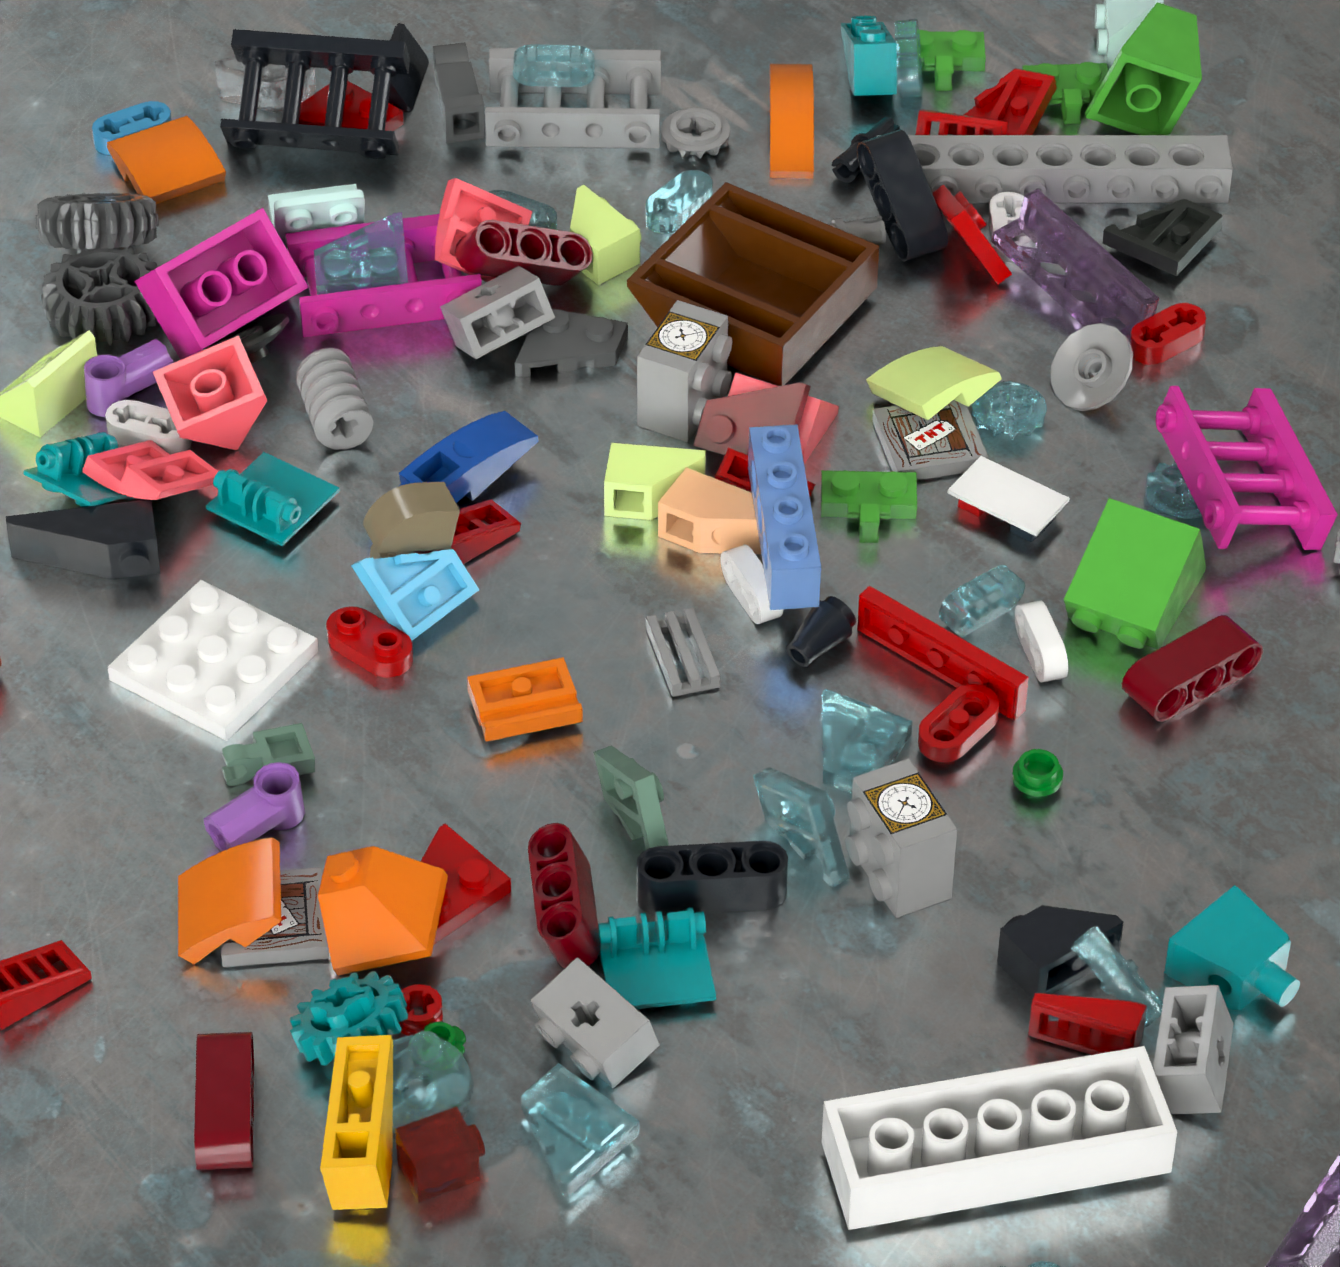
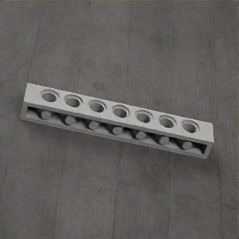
[877,135,1233,203]

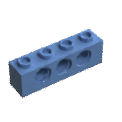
[748,424,821,610]

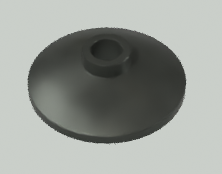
[204,313,289,363]

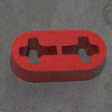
[1130,303,1206,365]

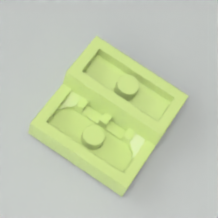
[866,346,1002,420]

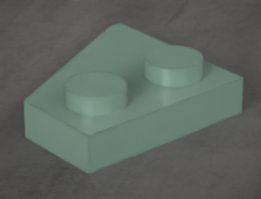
[593,745,669,850]

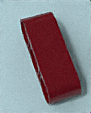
[455,220,593,286]
[1122,615,1263,722]
[528,823,601,969]
[194,1032,254,1170]

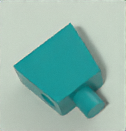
[1164,885,1300,1010]

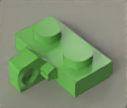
[899,30,986,91]
[1022,62,1108,124]
[821,470,917,543]

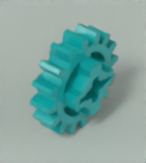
[290,971,408,1066]

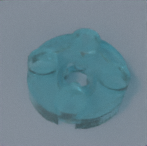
[393,1031,474,1144]

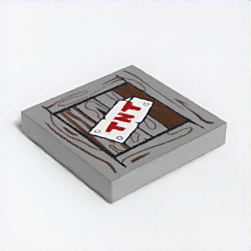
[872,400,989,480]
[221,867,329,967]

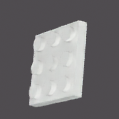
[108,580,318,741]

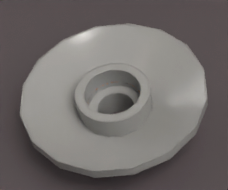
[1050,323,1133,411]

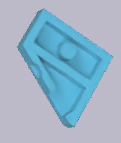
[351,549,479,641]

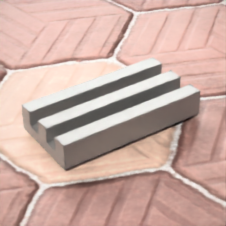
[646,607,720,697]

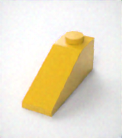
[320,1035,393,1210]

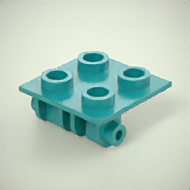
[23,432,137,507]
[206,452,340,546]
[598,908,716,1009]

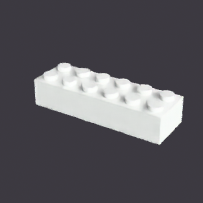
[822,1046,1177,1230]

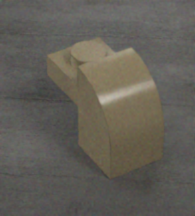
[363,482,460,559]

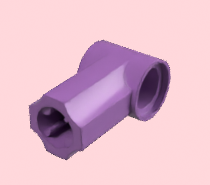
[84,339,174,417]
[204,762,305,851]

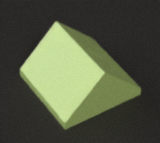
[0,330,97,438]

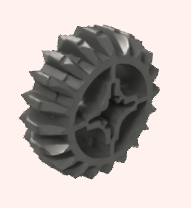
[36,193,159,250]
[41,246,157,347]

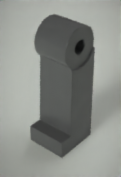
[433,42,485,143]

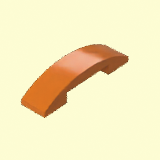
[769,64,814,179]

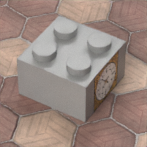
[637,300,732,442]
[845,758,957,918]

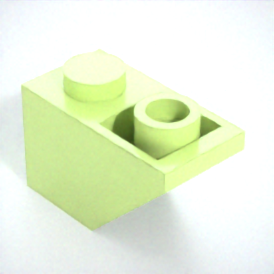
[570,185,641,286]
[604,443,706,520]

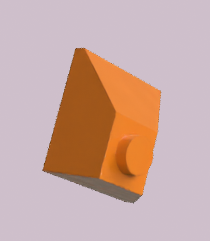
[318,846,448,976]

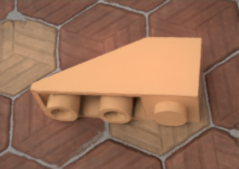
[658,468,761,554]

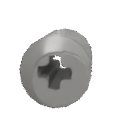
[296,348,373,450]

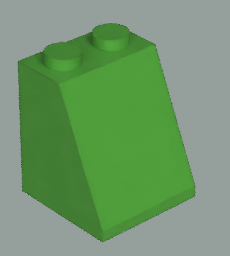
[1085,2,1202,135]
[1064,498,1206,649]

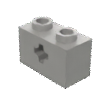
[440,266,555,359]
[530,957,660,1089]
[1153,985,1234,1114]

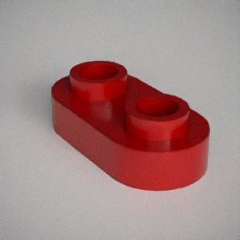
[326,606,413,678]
[918,684,999,762]

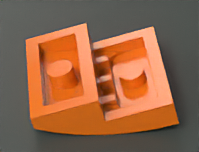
[107,116,226,204]
[178,837,281,965]

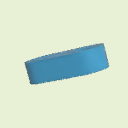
[92,101,172,155]

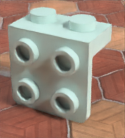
[268,184,365,247]

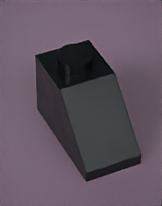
[997,905,1124,999]

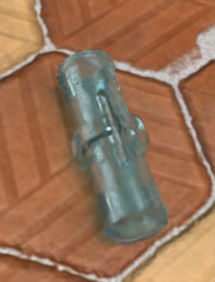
[1071,925,1163,1027]

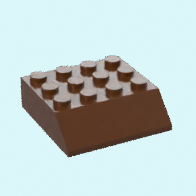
[627,182,879,386]

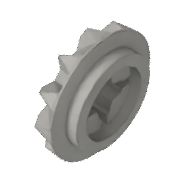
[661,108,730,160]

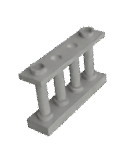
[485,48,661,148]

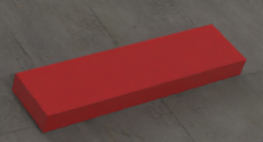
[857,586,1029,721]

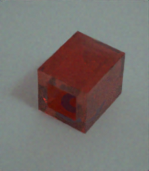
[395,1106,485,1203]

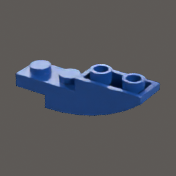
[398,410,539,503]

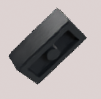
[388,23,429,112]

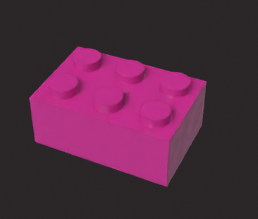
[135,208,309,360]

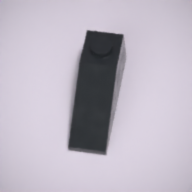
[6,500,160,579]

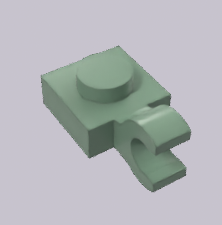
[222,723,315,786]

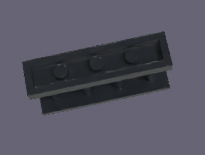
[220,29,410,159]

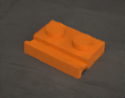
[467,657,583,742]

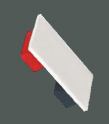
[947,456,1070,542]

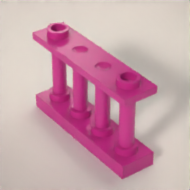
[285,214,482,338]
[1155,386,1338,550]

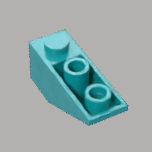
[841,15,897,96]

